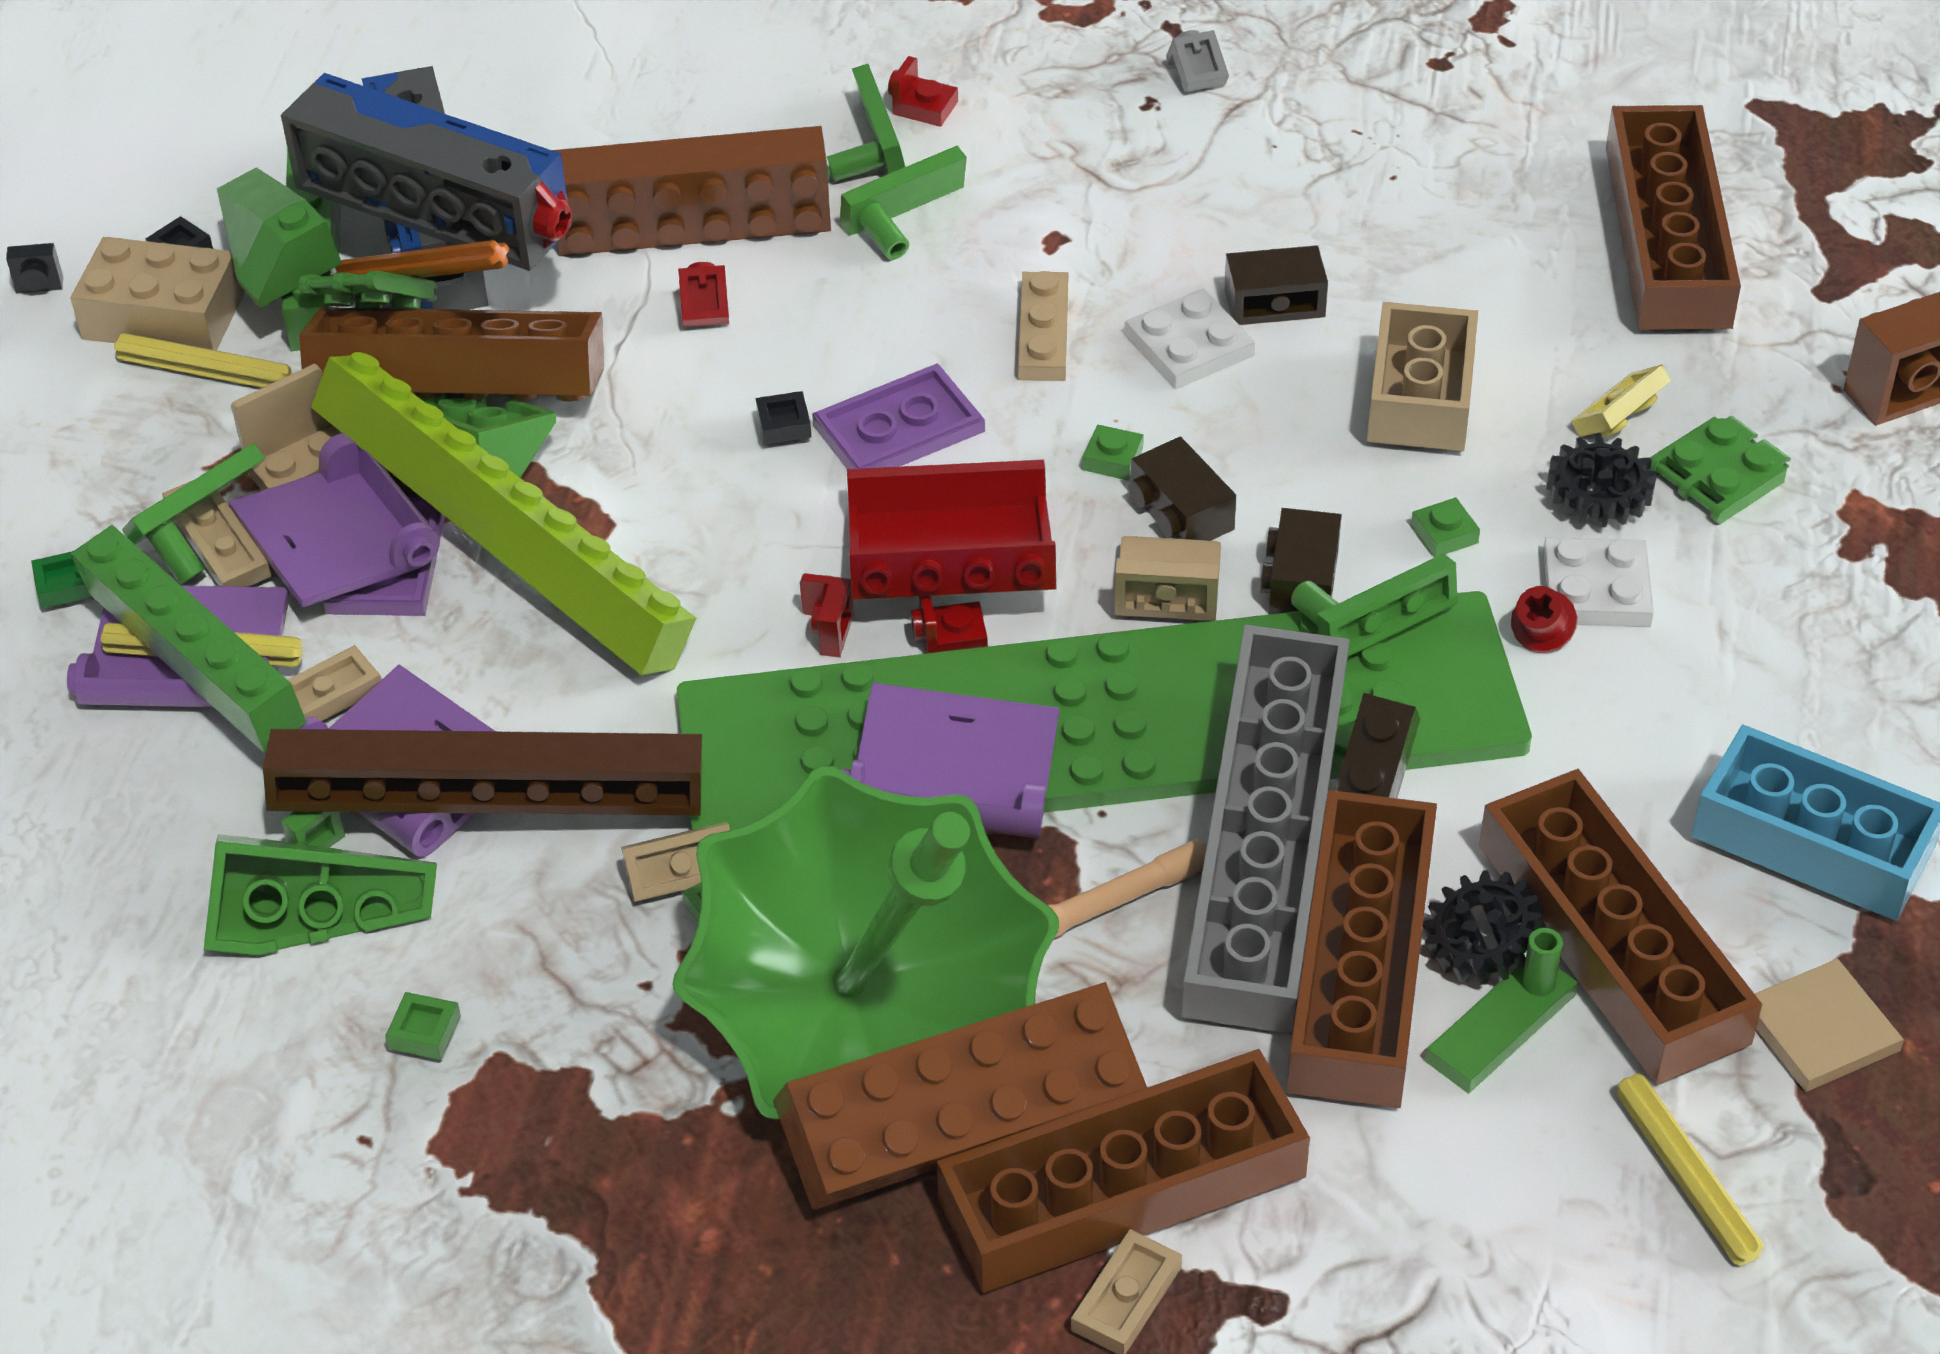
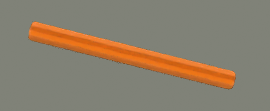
[335,240,510,278]

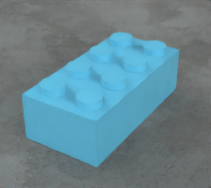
[1691,724,1940,921]

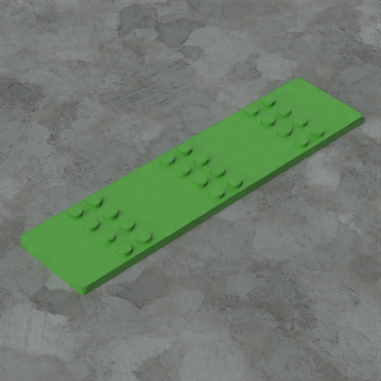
[677,591,1532,830]

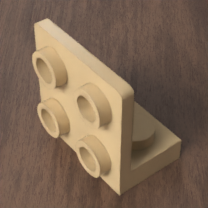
[231,364,341,491]
[1114,536,1221,621]

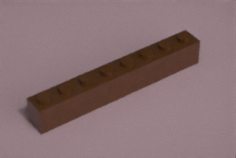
[263,729,702,816]

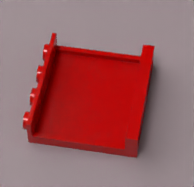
[847,459,1057,600]

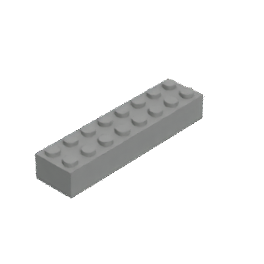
[1181,624,1350,1034]

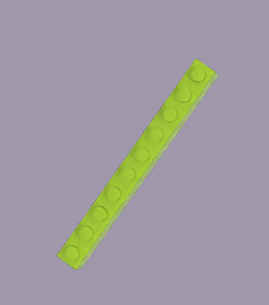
[311,352,696,676]

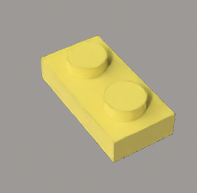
[1571,364,1671,437]

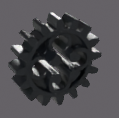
[1546,435,1657,527]
[1423,870,1547,985]

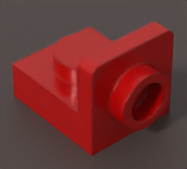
[888,56,958,127]
[678,262,729,327]
[799,573,854,658]
[911,596,988,654]

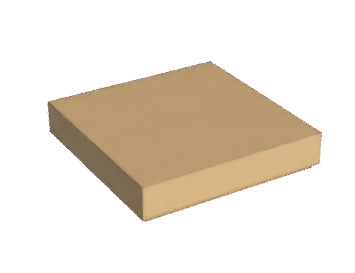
[1755,958,1904,1092]

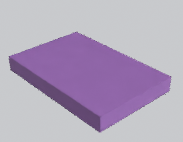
[812,363,985,469]
[323,497,445,616]

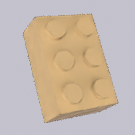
[70,237,245,350]
[1367,302,1479,451]

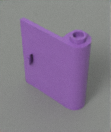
[229,433,440,608]
[67,585,290,707]
[299,664,495,857]
[841,683,1060,839]

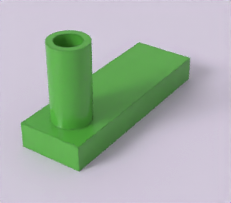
[827,63,905,182]
[840,145,967,260]
[122,443,265,585]
[1291,553,1458,656]
[1425,928,1578,1094]

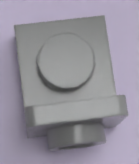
[1166,30,1229,92]

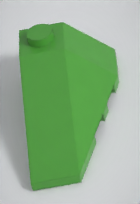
[216,167,342,308]
[412,392,556,478]
[203,834,437,955]

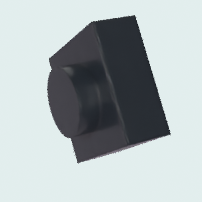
[145,216,213,249]
[6,243,64,293]
[755,391,812,445]

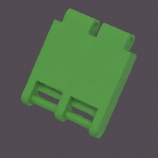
[298,271,437,309]
[1650,416,1791,524]

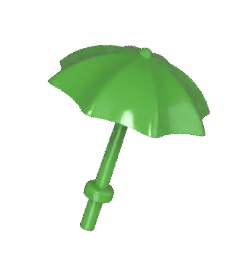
[672,765,1059,1119]

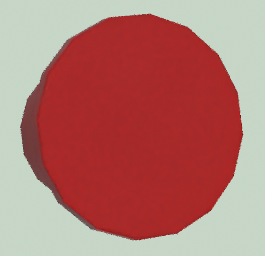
[1511,586,1578,653]

